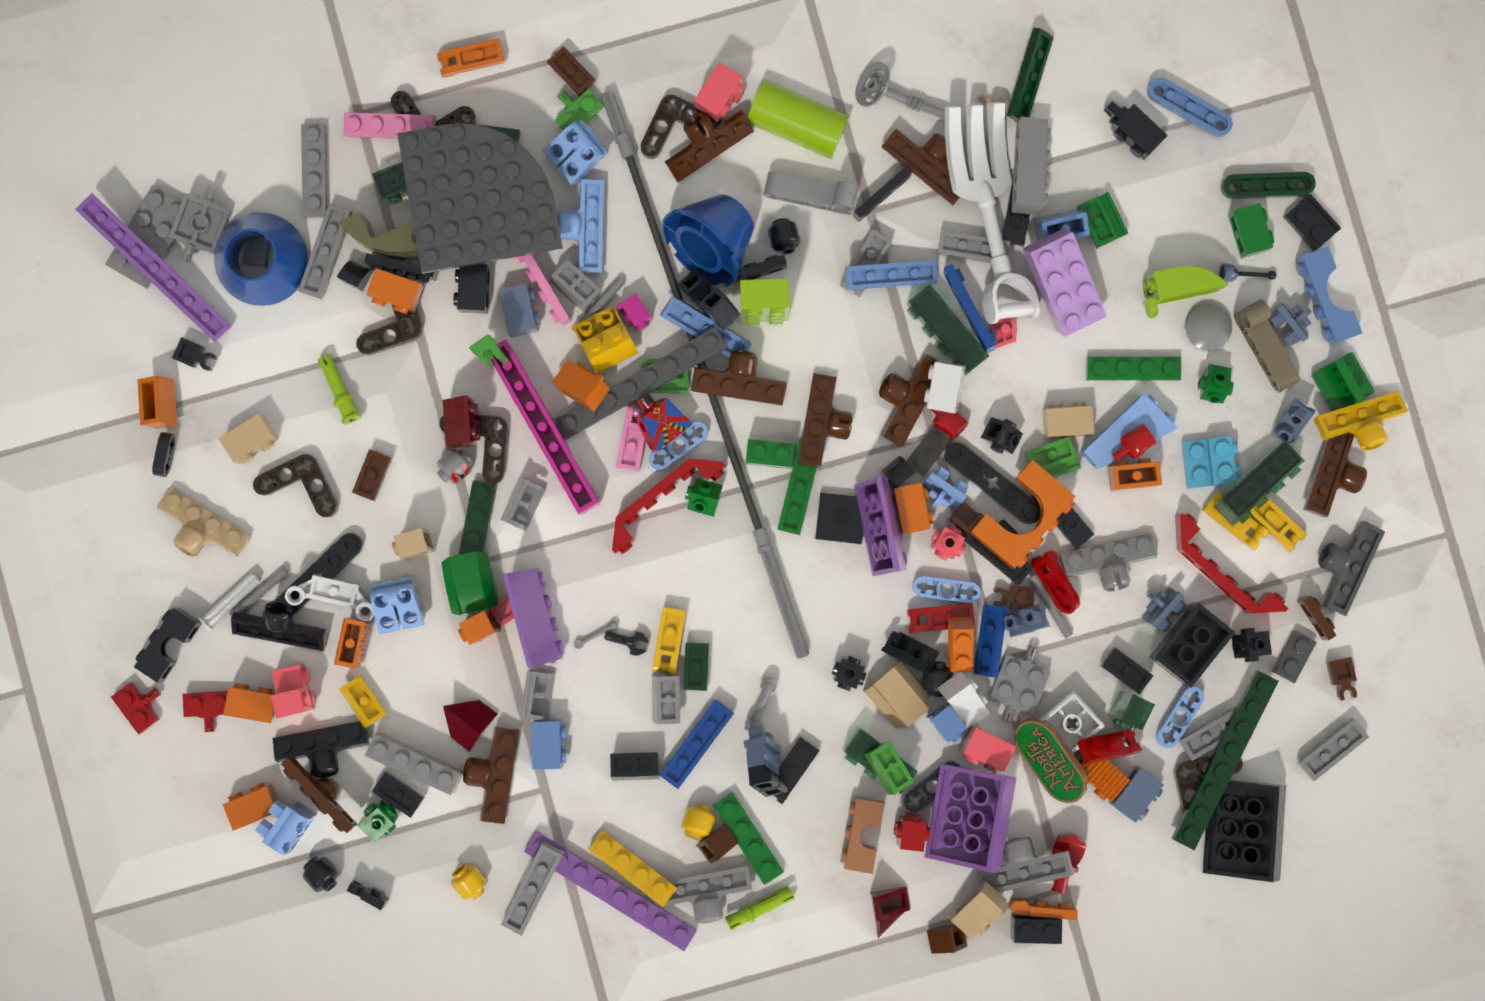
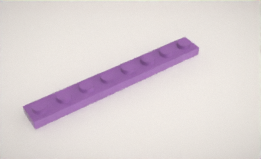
[75,193,232,343]
[524,831,697,951]

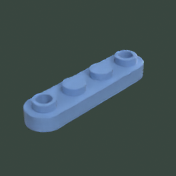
[1147,78,1233,137]

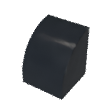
[337,260,373,292]
[881,456,916,488]

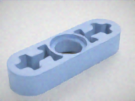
[649,422,708,471]
[912,576,981,603]
[1156,687,1204,748]

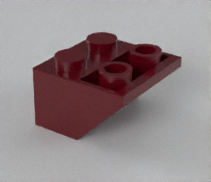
[442,395,481,449]

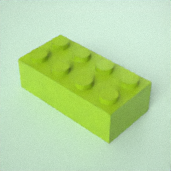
[740,279,790,326]

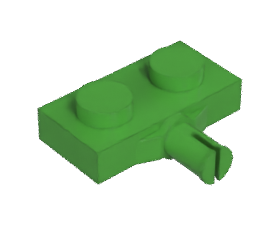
[555,89,604,130]

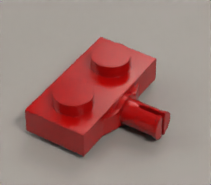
[111,682,161,735]
[182,690,228,732]

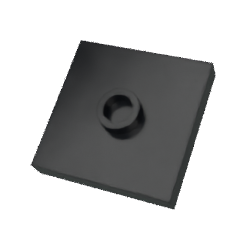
[815,493,863,544]

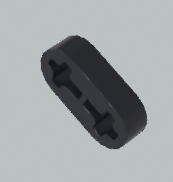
[152,432,176,477]

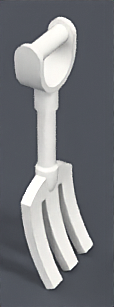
[945,102,1040,324]

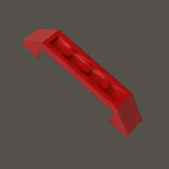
[612,458,726,555]
[1175,513,1289,613]

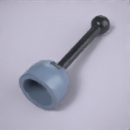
[1219,263,1277,282]

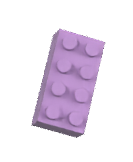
[1022,228,1107,337]

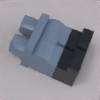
[744,726,788,797]

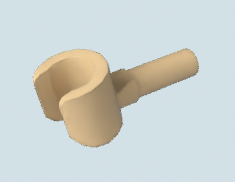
[979,94,1009,115]

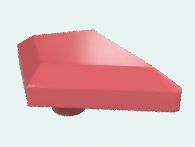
[982,318,1016,353]

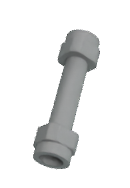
[744,676,778,731]

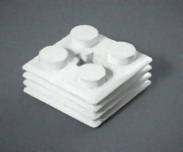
[1038,690,1105,754]

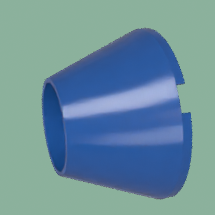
[662,194,754,286]
[214,212,308,306]

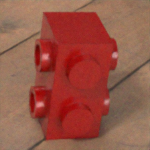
[893,812,930,852]

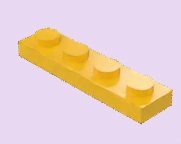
[588,830,678,908]

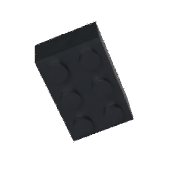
[1149,602,1236,688]

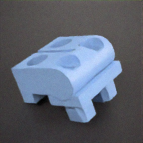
[543,120,609,185]
[370,575,425,635]
[255,801,317,855]

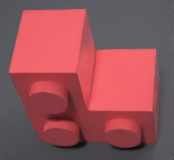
[694,62,744,121]
[271,664,316,719]
[959,725,1016,773]

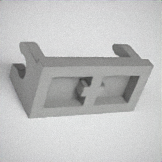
[550,259,602,313]
[500,477,546,531]
[520,670,555,721]
[652,675,680,724]

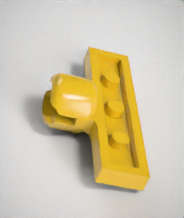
[1314,391,1408,451]

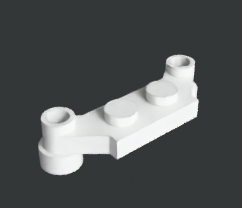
[285,575,374,621]

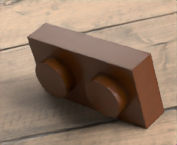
[547,46,596,97]
[352,449,392,501]
[1297,596,1337,641]

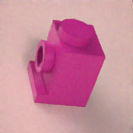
[616,293,652,332]

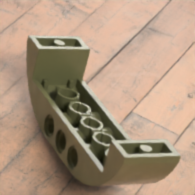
[339,212,419,260]

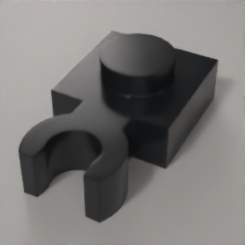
[172,337,218,371]
[346,880,389,910]

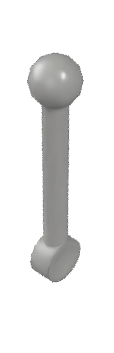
[574,620,618,649]

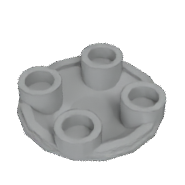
[1184,304,1232,351]

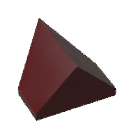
[443,700,498,752]
[870,887,910,938]

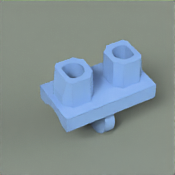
[923,467,968,509]

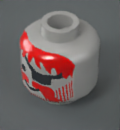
[437,449,472,484]

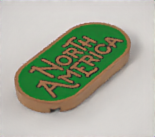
[1014,717,1088,803]

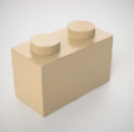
[1042,402,1095,439]
[219,413,278,464]
[392,528,435,560]
[951,881,1007,940]

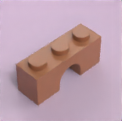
[840,796,885,874]

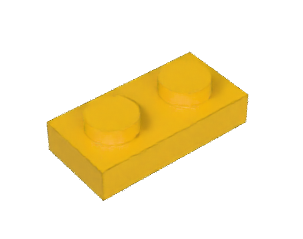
[339,675,386,729]

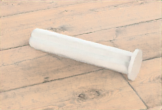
[198,573,260,631]

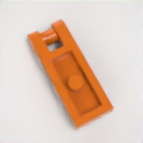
[437,38,505,78]

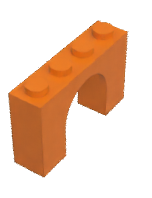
[969,459,1076,569]

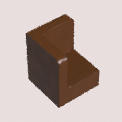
[948,502,983,534]

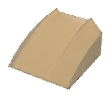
[864,660,931,728]

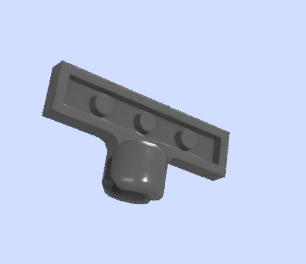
[1318,521,1385,616]

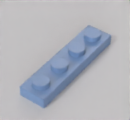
[845,260,938,290]
[660,295,752,358]

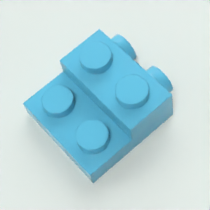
[1181,436,1241,489]

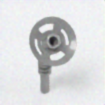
[855,62,945,119]

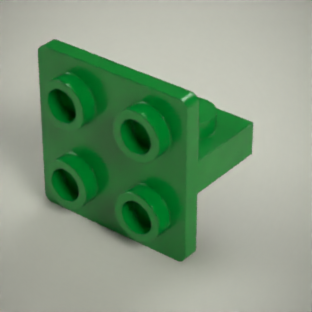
[1311,352,1374,411]

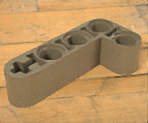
[1234,299,1300,393]

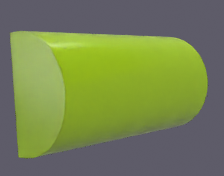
[747,79,850,159]

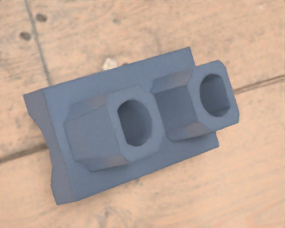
[1269,303,1311,346]
[1273,398,1316,443]
[1142,587,1187,632]
[1004,604,1050,637]

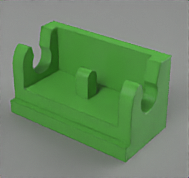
[469,334,509,369]
[864,741,914,795]

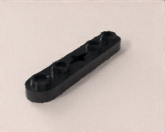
[944,442,1040,524]
[275,533,364,616]

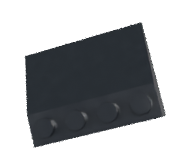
[1203,780,1286,882]

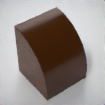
[696,824,739,864]
[927,924,967,954]

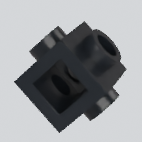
[981,417,1023,454]
[1232,628,1272,662]
[831,656,867,691]

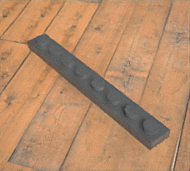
[554,327,728,440]

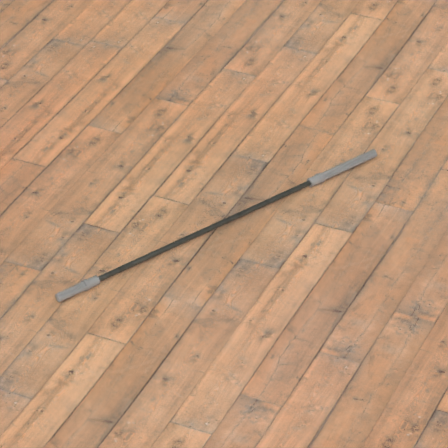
[601,91,809,659]

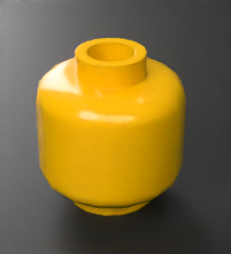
[681,804,715,841]
[451,864,486,900]

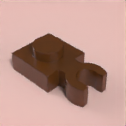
[993,586,1035,609]
[1326,657,1357,701]

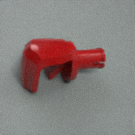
[1051,833,1087,894]

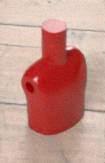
[930,409,969,440]
[1111,423,1157,462]

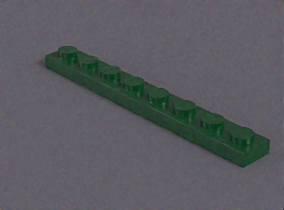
[1171,670,1279,851]

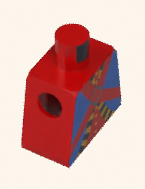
[635,392,693,452]

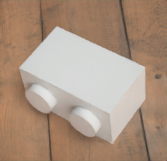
[924,361,966,413]
[938,672,989,730]

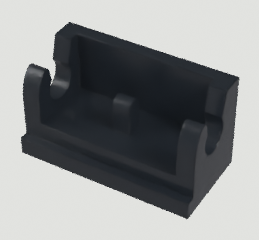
[881,631,939,675]
[610,752,659,781]

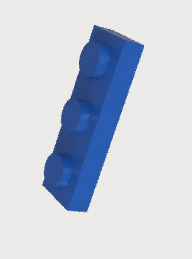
[973,604,1008,678]

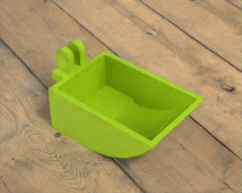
[1143,266,1229,319]

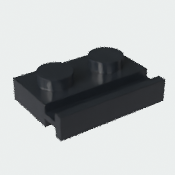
[1283,194,1341,251]
[739,255,787,280]

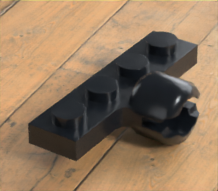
[231,600,326,651]
[272,721,370,778]

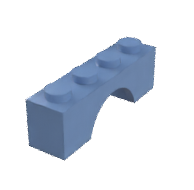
[1296,246,1363,346]

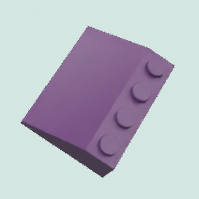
[854,476,907,576]
[503,568,565,668]
[924,764,1017,872]

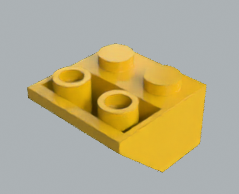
[572,305,638,373]

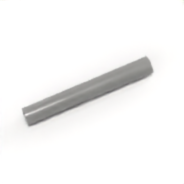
[572,277,625,332]
[229,567,289,617]
[1029,573,1073,638]

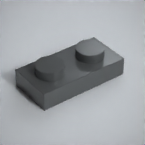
[1272,631,1317,683]

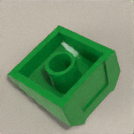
[441,551,498,615]

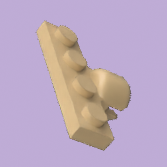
[157,487,250,557]

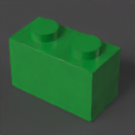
[1228,203,1274,259]
[745,439,795,469]

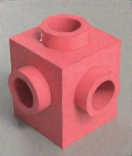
[930,525,966,561]

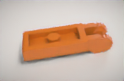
[1009,898,1078,920]

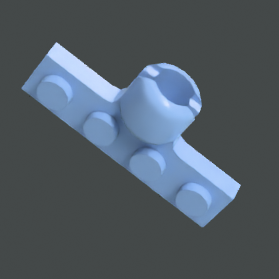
[557,179,604,274]

